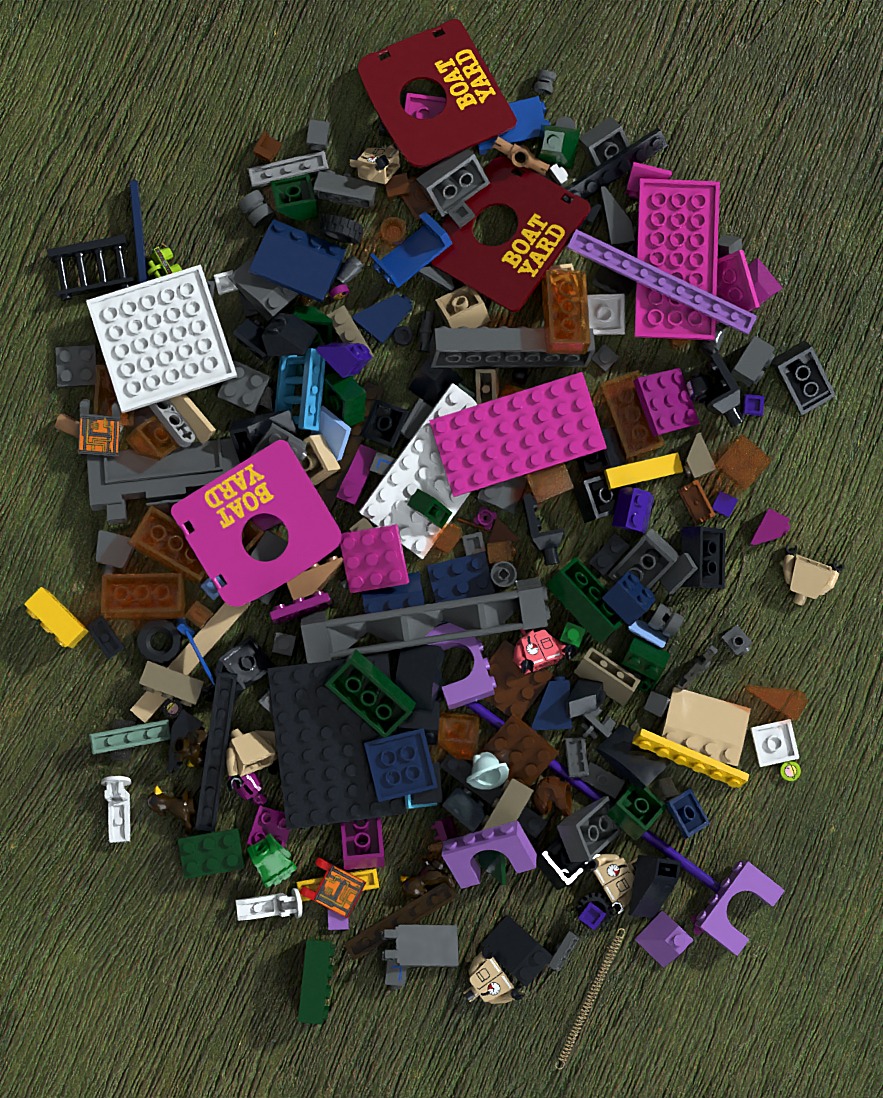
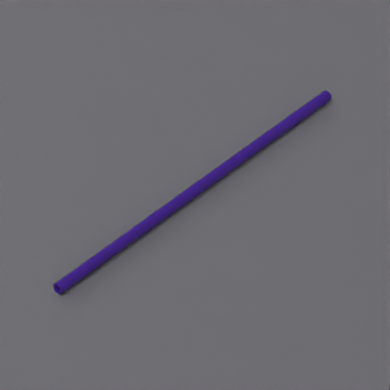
[466,701,721,894]

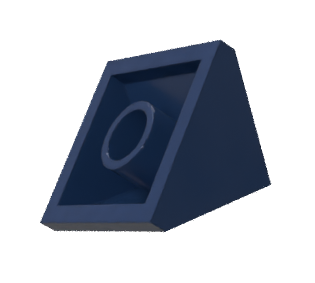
[664,788,710,839]

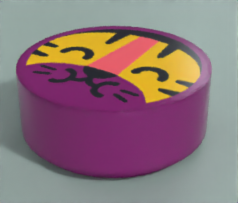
[329,285,349,301]

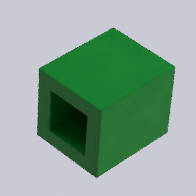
[559,622,586,649]

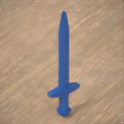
[173,610,215,685]

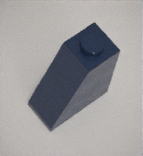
[352,294,413,346]
[531,677,572,730]

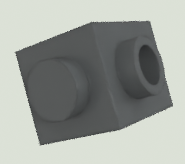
[720,624,752,656]

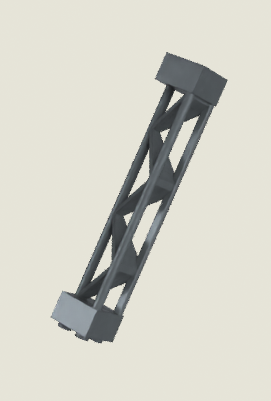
[301,577,551,663]

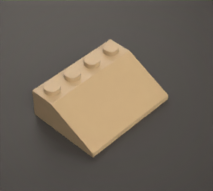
[660,687,751,766]

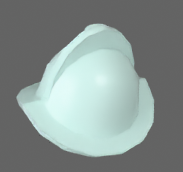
[466,752,509,789]

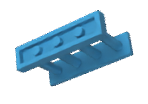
[274,348,326,431]

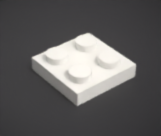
[585,294,625,335]
[750,719,799,767]

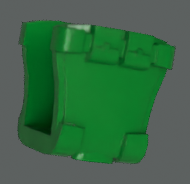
[247,833,297,888]

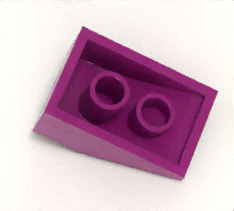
[340,817,384,870]

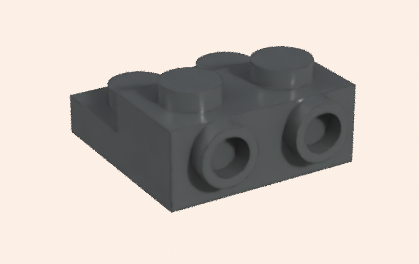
[251,423,307,462]

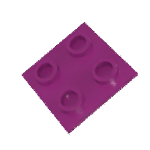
[246,805,291,848]

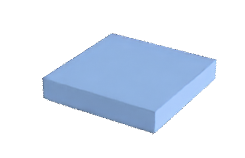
[310,406,351,461]

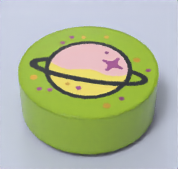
[780,761,801,781]

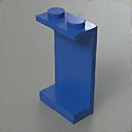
[477,96,550,155]
[370,211,453,288]

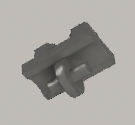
[580,707,616,739]

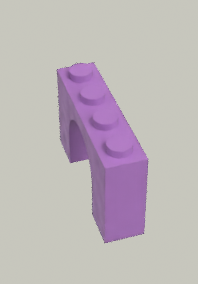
[425,623,497,710]
[442,821,537,889]
[695,859,785,956]

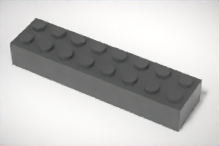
[429,326,595,368]

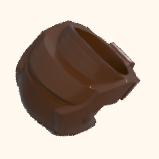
[532,776,573,819]

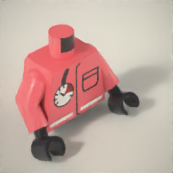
[513,629,577,675]

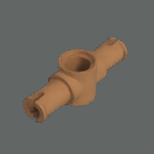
[492,136,550,176]

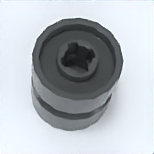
[238,190,275,228]
[491,561,517,589]
[647,603,685,639]

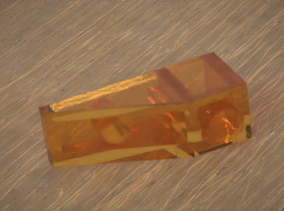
[743,685,809,721]

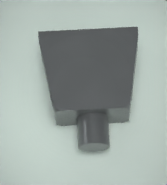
[96,530,138,579]

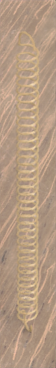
[555,928,625,1069]

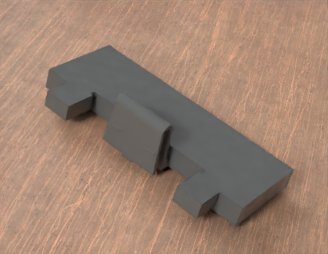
[87,438,240,525]

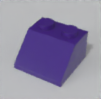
[316,343,373,378]
[612,487,654,535]

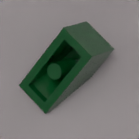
[407,488,452,529]

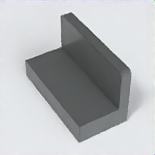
[400,398,433,441]

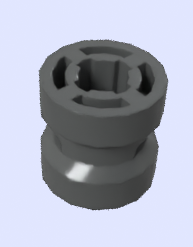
[533,69,557,95]

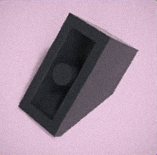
[566,678,606,718]

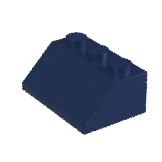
[362,572,425,614]

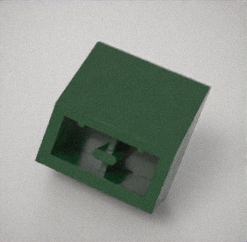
[620,636,670,695]

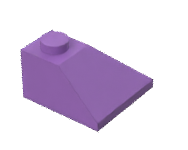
[634,910,693,968]

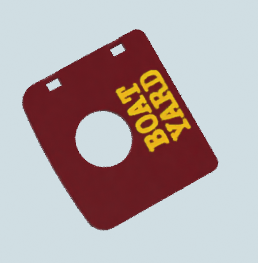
[358,19,517,168]
[430,156,591,312]

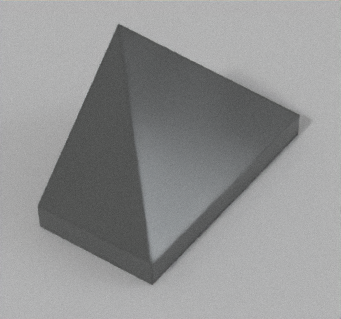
[418,266,454,293]

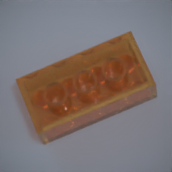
[542,270,591,354]
[599,370,665,461]
[127,506,206,585]
[101,573,186,620]

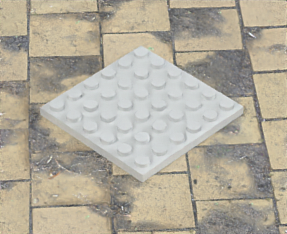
[86,265,237,413]

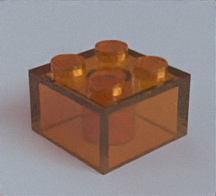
[715,434,772,492]

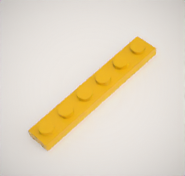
[632,729,749,788]

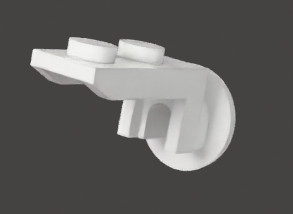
[101,776,131,843]
[235,888,302,921]

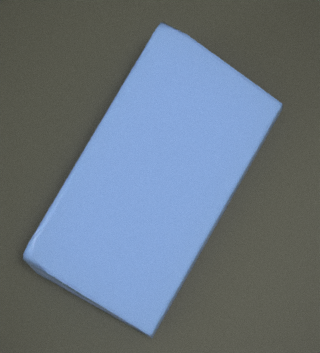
[627,619,668,649]

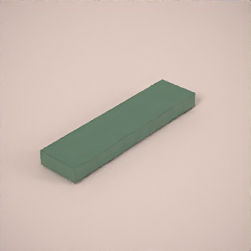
[88,719,171,754]

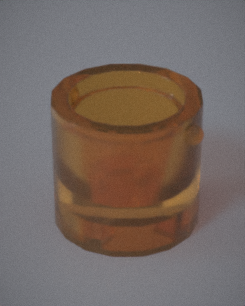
[380,217,406,247]

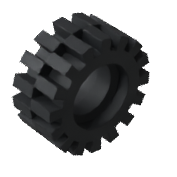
[576,892,614,929]

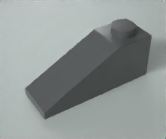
[599,186,637,248]

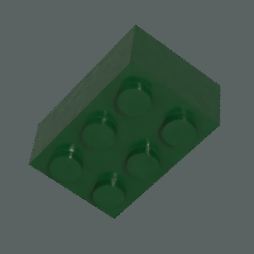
[178,828,246,879]

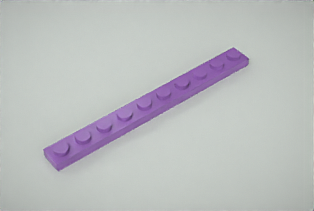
[567,229,757,335]

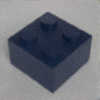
[602,571,656,626]

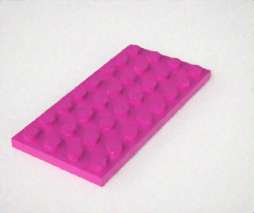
[634,178,720,340]
[429,372,607,497]

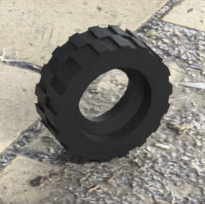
[318,214,364,244]
[137,619,183,664]

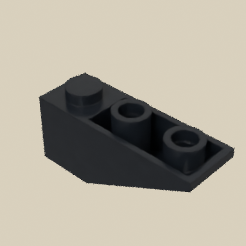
[167,710,205,774]

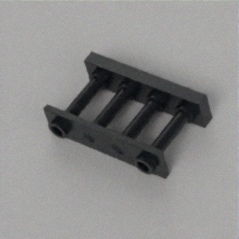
[47,235,135,301]

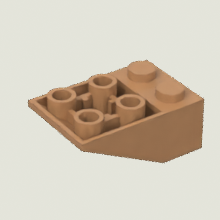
[286,556,344,600]

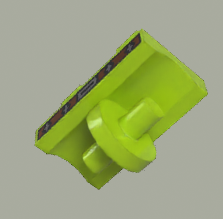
[147,247,182,278]

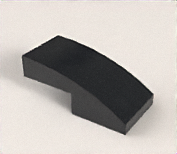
[577,204,602,231]

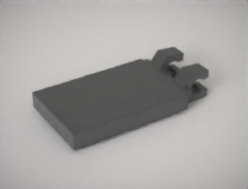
[381,925,459,967]

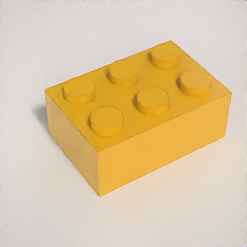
[24,587,89,648]

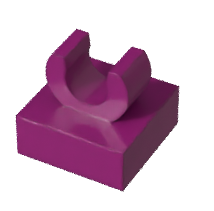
[431,816,457,841]

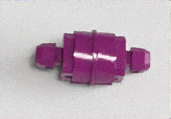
[225,762,266,807]

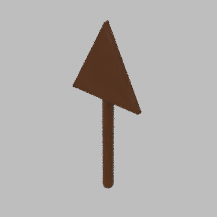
[456,517,520,545]

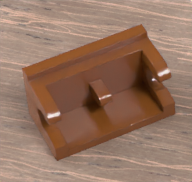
[678,479,716,526]

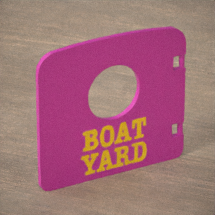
[171,440,341,607]

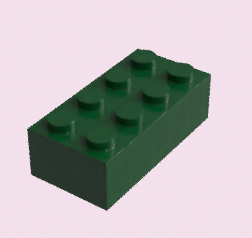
[545,557,624,644]
[325,649,416,739]
[298,937,336,1025]

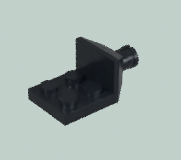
[706,351,745,428]
[522,494,564,566]
[201,635,275,702]

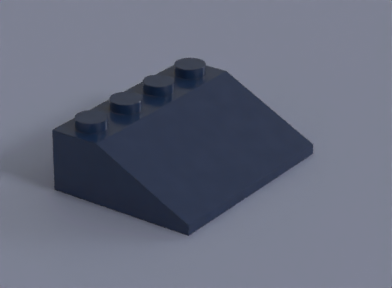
[248,219,347,303]

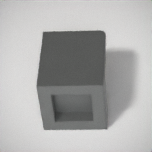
[717,235,742,259]

